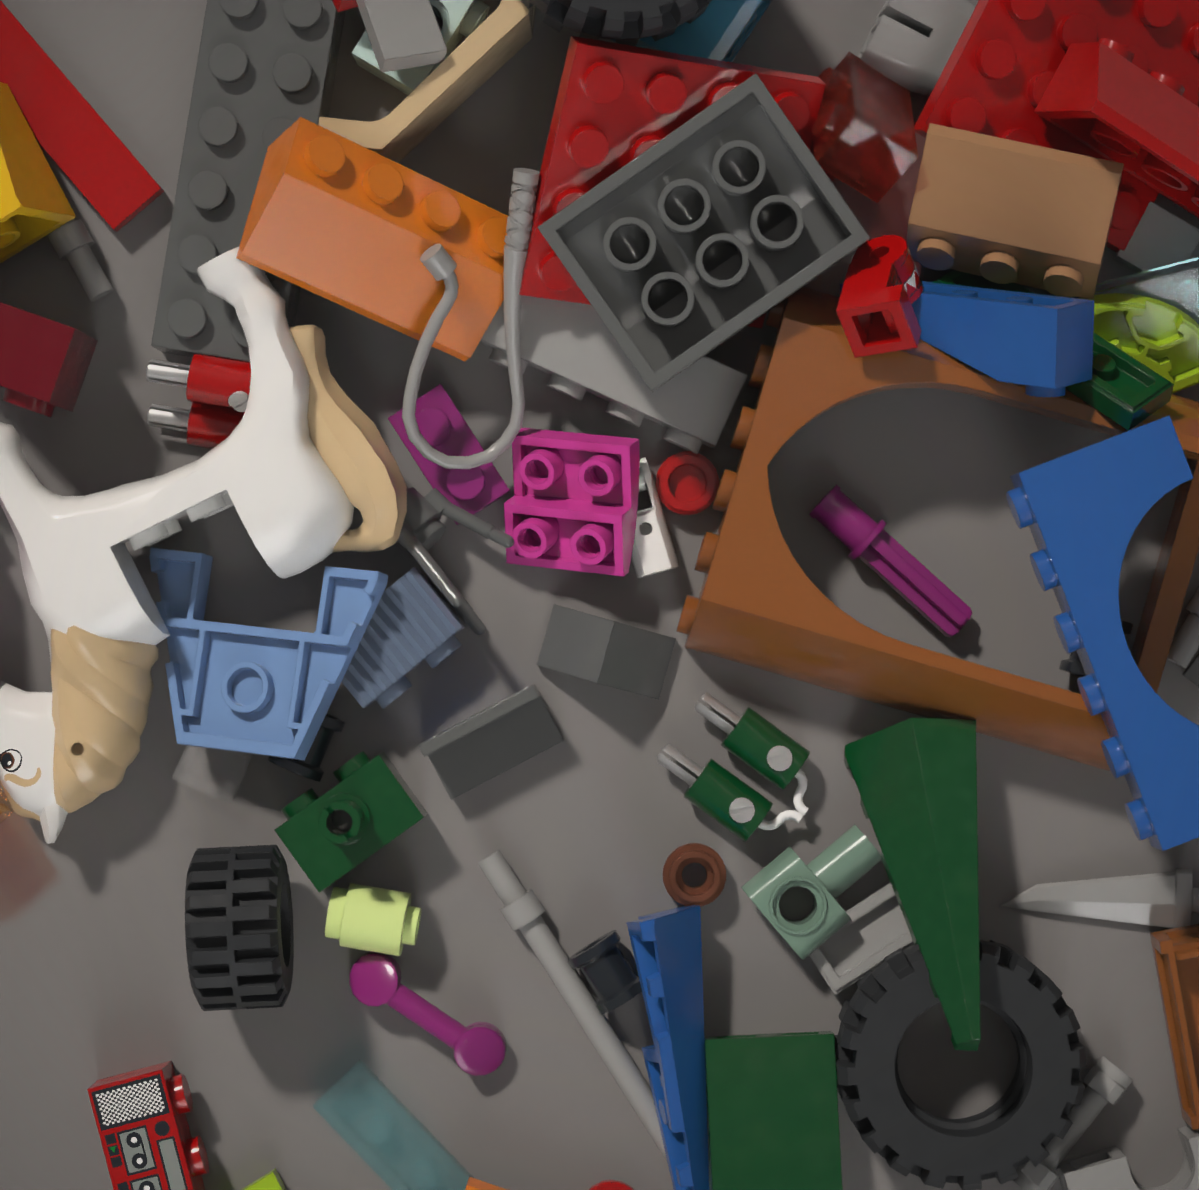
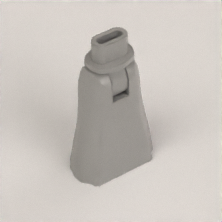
[852,0,976,97]

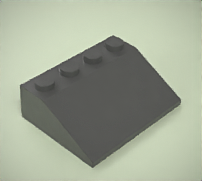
[537,73,870,392]

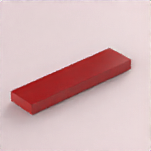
[0,0,164,232]

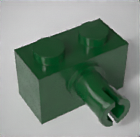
[274,750,428,893]

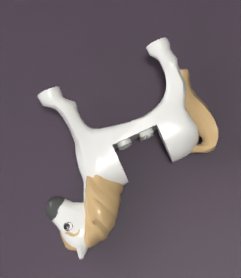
[0,247,407,844]

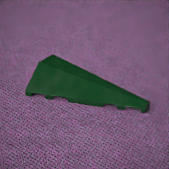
[844,718,981,1051]

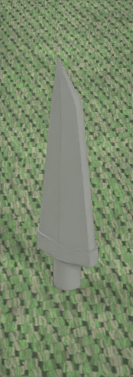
[999,869,1199,928]

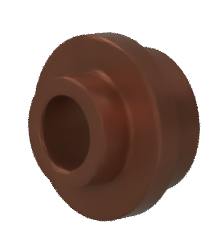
[663,843,726,907]

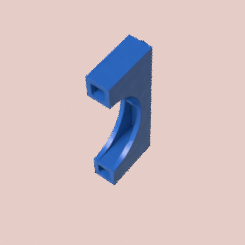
[1006,415,1199,851]

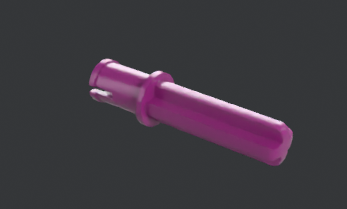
[809,484,972,637]

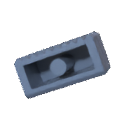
[342,567,465,709]

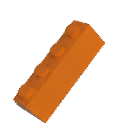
[236,117,508,361]

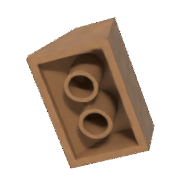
[906,123,1124,299]

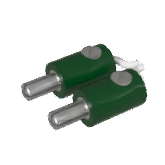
[657,693,810,842]

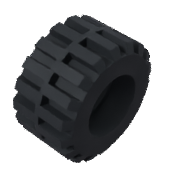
[185,845,294,1011]

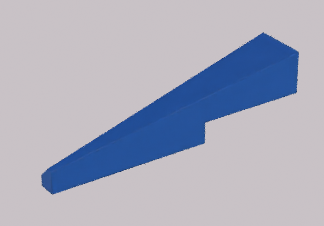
[627,905,709,1190]

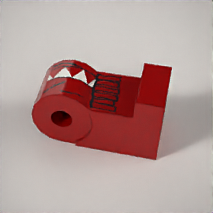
[836,235,923,358]

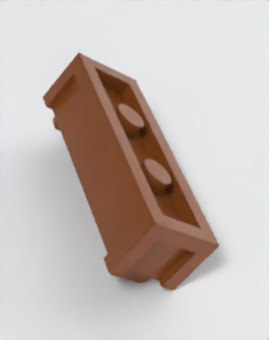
[1150,924,1199,1130]

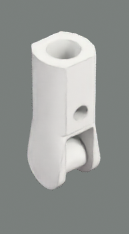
[631,457,679,579]

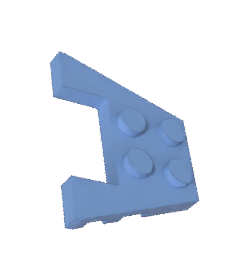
[149,548,388,761]

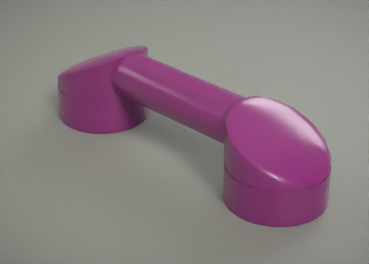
[349,952,506,1076]

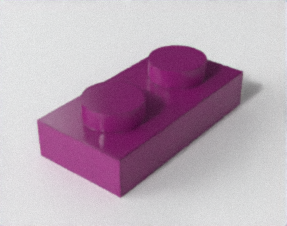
[388,384,511,526]

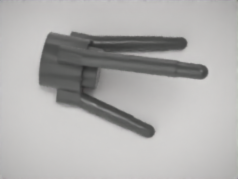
[397,487,514,635]

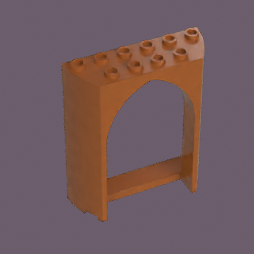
[676,287,1199,771]

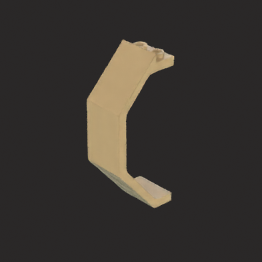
[319,0,536,163]

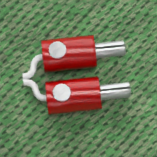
[146,353,251,449]

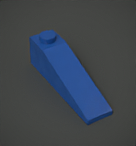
[840,281,1094,397]

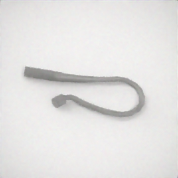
[402,168,540,469]

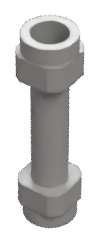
[1012,1056,1133,1190]

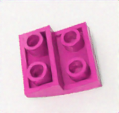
[504,428,640,577]

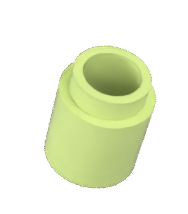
[325,883,421,956]

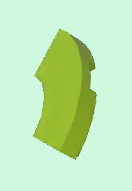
[1078,293,1199,394]

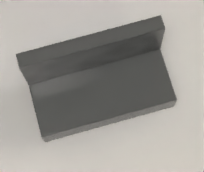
[418,684,564,800]

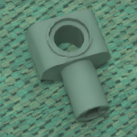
[741,824,882,960]

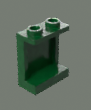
[705,1031,843,1190]

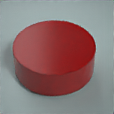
[655,451,719,516]

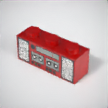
[87,1060,209,1190]

